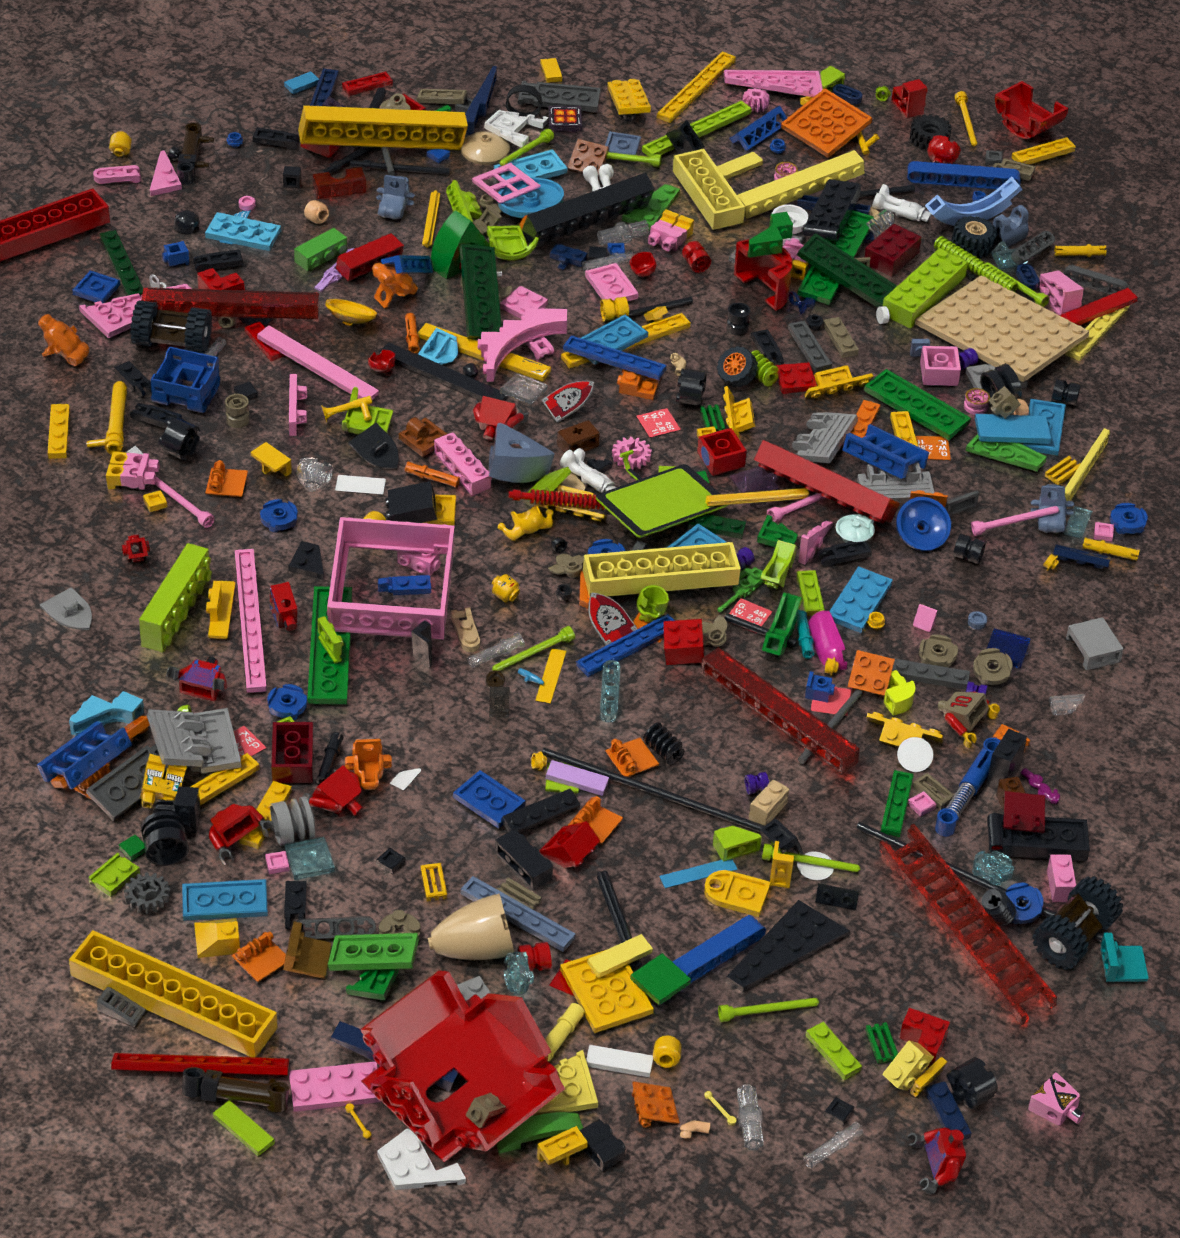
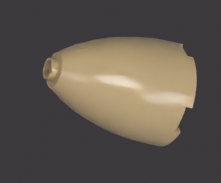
[428,894,515,960]

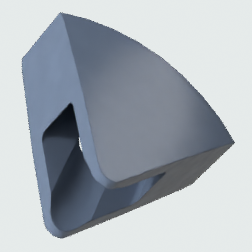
[489,423,555,483]

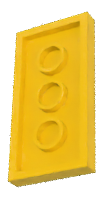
[608,79,651,115]

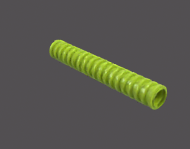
[934,236,1018,292]

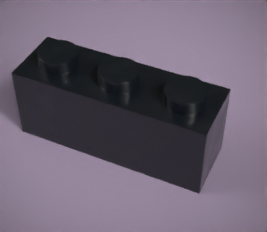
[495,828,553,891]

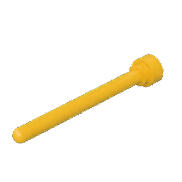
[954,91,977,147]

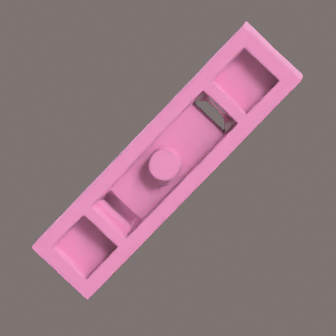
[289,374,307,436]

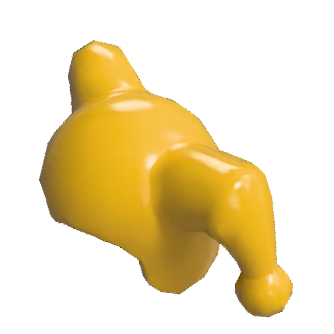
[497,505,554,541]

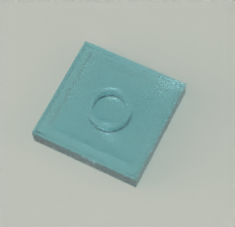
[284,837,335,880]

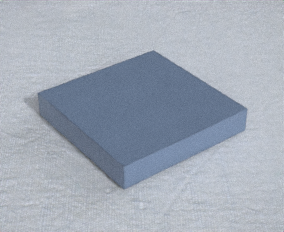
[605,131,641,155]

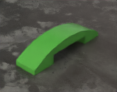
[496,1112,583,1153]

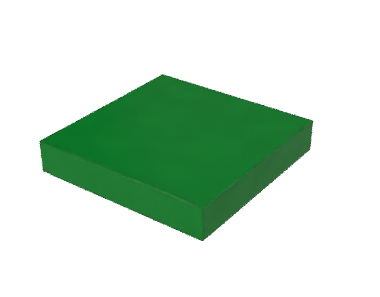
[630,953,691,1005]

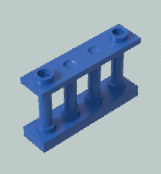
[842,424,929,479]
[37,721,132,789]

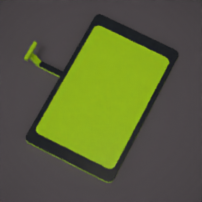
[596,450,728,538]

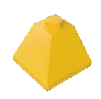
[194,918,240,958]

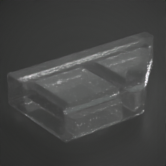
[1049,694,1085,715]

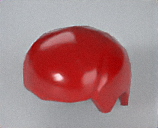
[630,252,657,277]
[368,349,395,373]

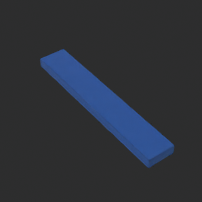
[563,335,667,380]
[576,614,675,677]

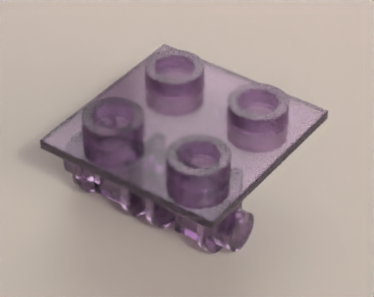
[729,466,779,493]

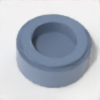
[968,611,987,630]

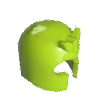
[637,585,669,623]

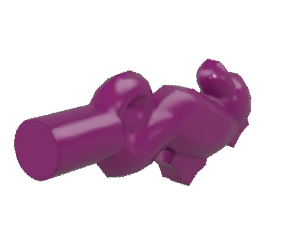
[1021,768,1060,804]

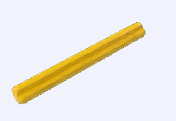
[422,190,440,248]

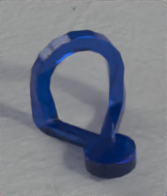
[789,291,815,314]

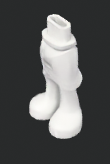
[583,164,614,192]
[872,184,931,222]
[560,448,616,493]

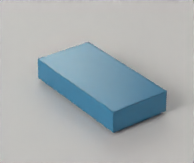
[284,71,319,94]

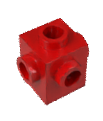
[121,534,150,562]

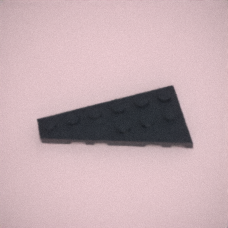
[726,900,850,992]

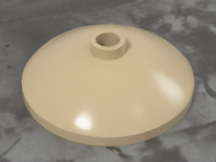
[461,131,510,165]

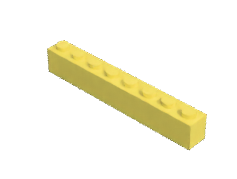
[737,150,865,219]

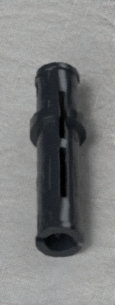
[316,732,344,784]

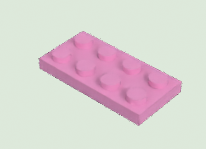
[289,1062,381,1112]

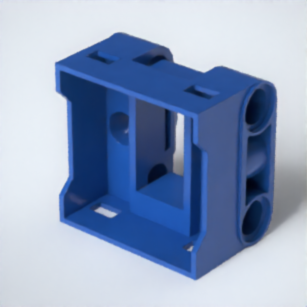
[151,347,220,413]

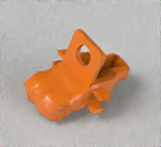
[372,263,418,309]
[38,314,90,367]
[345,739,392,790]

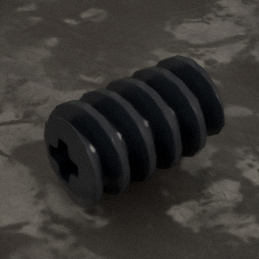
[643,722,685,765]
[982,888,1016,925]

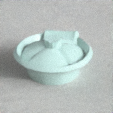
[836,513,875,543]

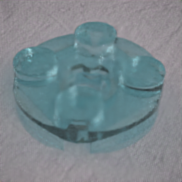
[972,851,1014,886]
[504,952,534,995]

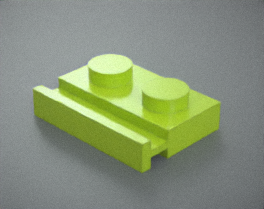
[318,616,343,663]
[88,852,140,897]

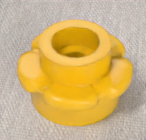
[1043,554,1059,571]
[867,612,885,629]
[824,657,839,676]
[531,751,547,771]

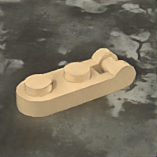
[450,607,480,652]

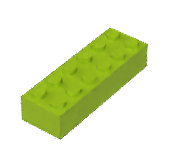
[883,248,968,329]
[139,543,212,653]

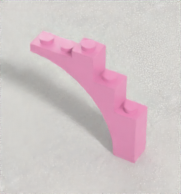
[478,308,567,382]

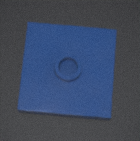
[72,270,121,304]

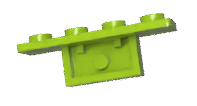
[446,180,482,222]

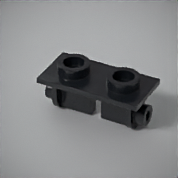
[815,883,859,910]

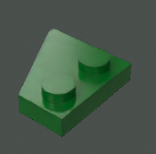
[757,515,798,547]
[346,969,400,1000]

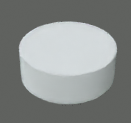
[876,306,890,324]

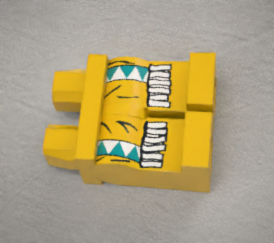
[139,754,187,809]

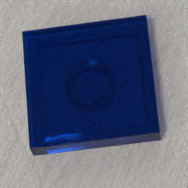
[986,628,1031,669]

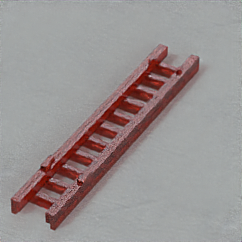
[880,824,1057,1025]

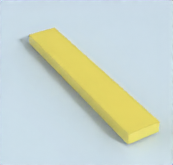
[1065,305,1130,361]
[1065,428,1110,501]

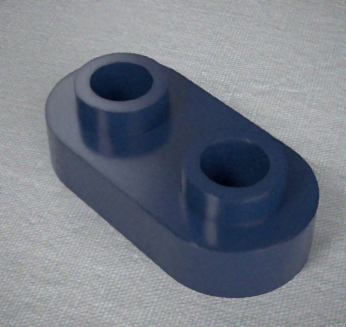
[832,84,863,105]
[1016,264,1040,290]

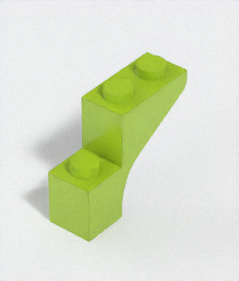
[760,540,798,590]

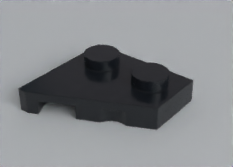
[288,541,324,580]

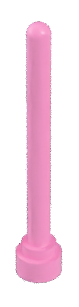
[155,477,215,528]
[767,492,826,522]
[971,506,1059,536]

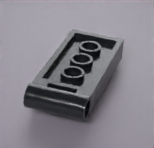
[804,179,861,242]
[987,813,1090,861]

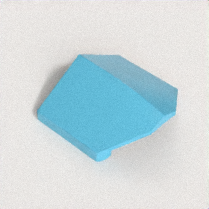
[418,328,458,365]

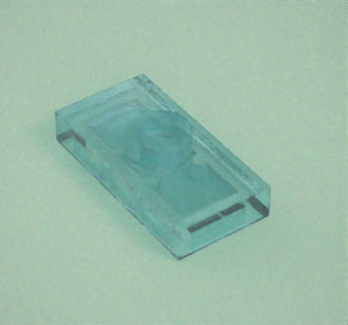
[1064,506,1092,539]

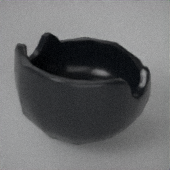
[173,210,200,234]

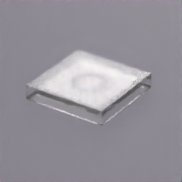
[500,373,548,405]

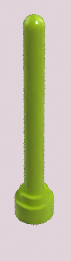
[499,129,554,166]
[606,152,662,168]
[986,262,1050,307]
[492,626,575,671]
[762,843,860,873]
[718,998,819,1023]

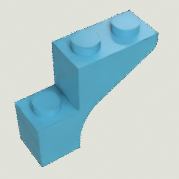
[69,691,144,736]

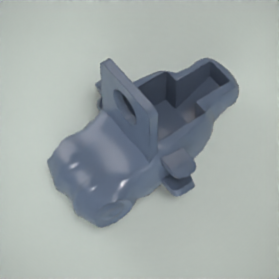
[376,175,415,220]
[1031,484,1074,533]

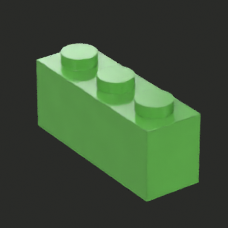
[294,228,347,272]

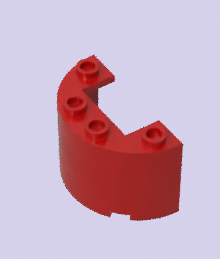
[995,81,1069,139]
[734,239,792,311]

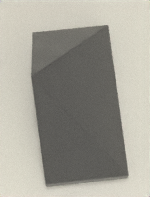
[945,491,979,516]

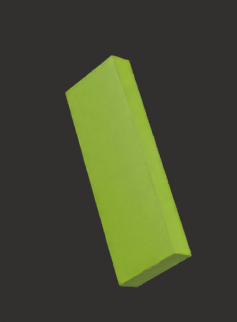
[797,570,825,616]
[213,1100,275,1157]

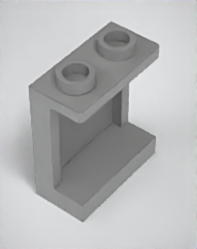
[1066,617,1123,671]

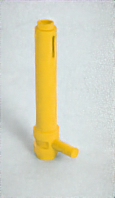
[87,381,127,455]

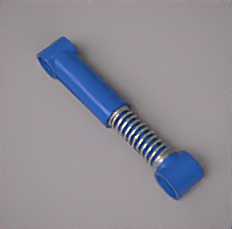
[935,738,1000,837]

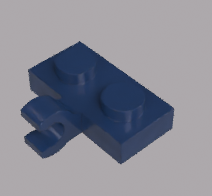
[549,244,588,270]

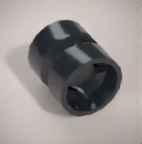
[726,303,750,336]
[1051,379,1081,406]
[953,534,986,564]

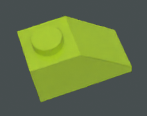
[820,66,845,92]
[713,825,761,862]

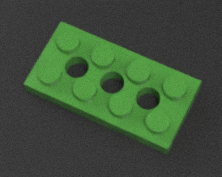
[328,933,419,971]

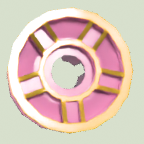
[774,162,798,180]
[964,388,990,415]

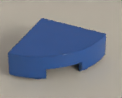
[427,149,450,163]
[607,243,625,258]

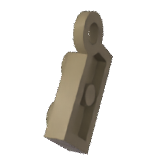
[993,158,1035,181]

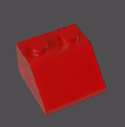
[539,821,600,868]

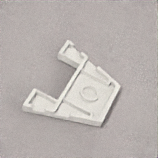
[484,110,549,147]
[377,1128,466,1190]

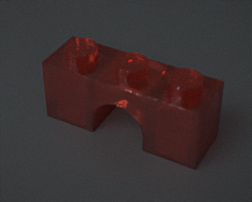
[313,167,366,199]

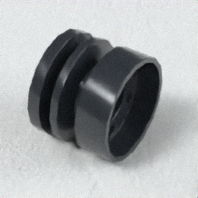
[141,811,189,866]

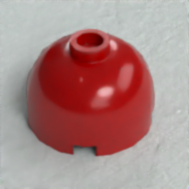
[927,135,961,164]

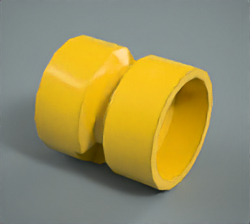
[600,297,629,322]

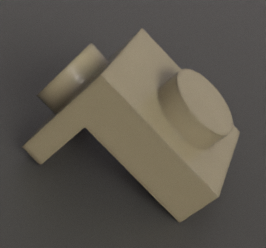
[473,206,502,235]
[466,1093,506,1128]

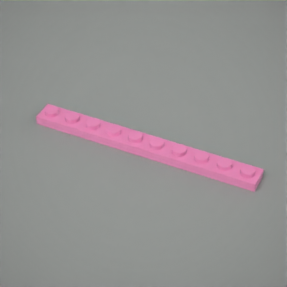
[235,549,267,693]

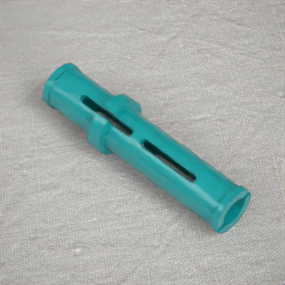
[796,610,815,659]

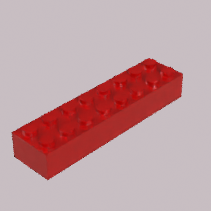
[0,188,110,261]
[754,440,900,524]

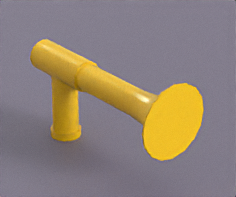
[857,131,880,155]
[321,396,372,422]

